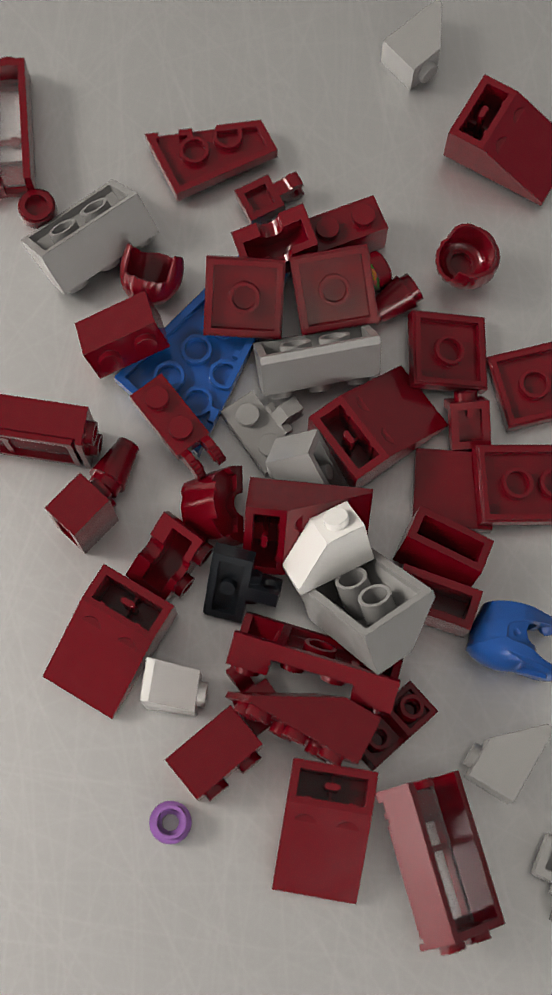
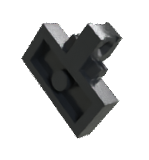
[203,542,283,624]

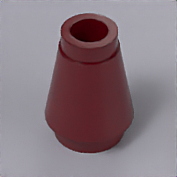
[374,273,423,326]
[89,437,139,498]

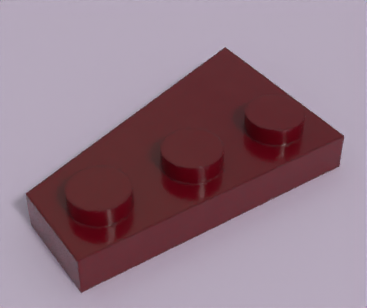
[145,120,278,201]

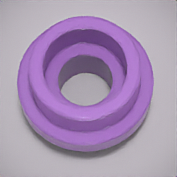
[149,801,192,844]

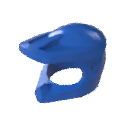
[465,600,552,682]

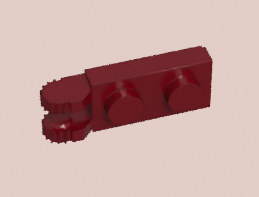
[130,373,226,480]

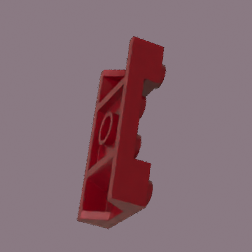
[226,611,403,714]

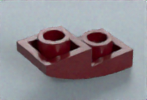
[361,681,438,771]

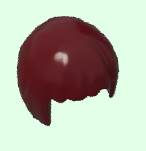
[435,223,501,290]
[120,243,184,306]

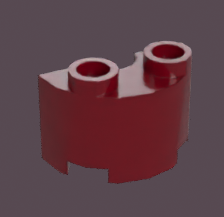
[231,203,319,274]
[181,466,244,547]
[125,511,214,601]

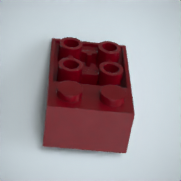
[443,74,552,206]
[307,365,448,488]
[243,477,373,575]
[42,564,178,719]
[225,692,382,767]
[272,758,379,904]

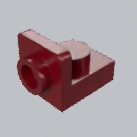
[444,390,491,451]

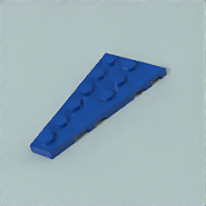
[114,272,291,458]

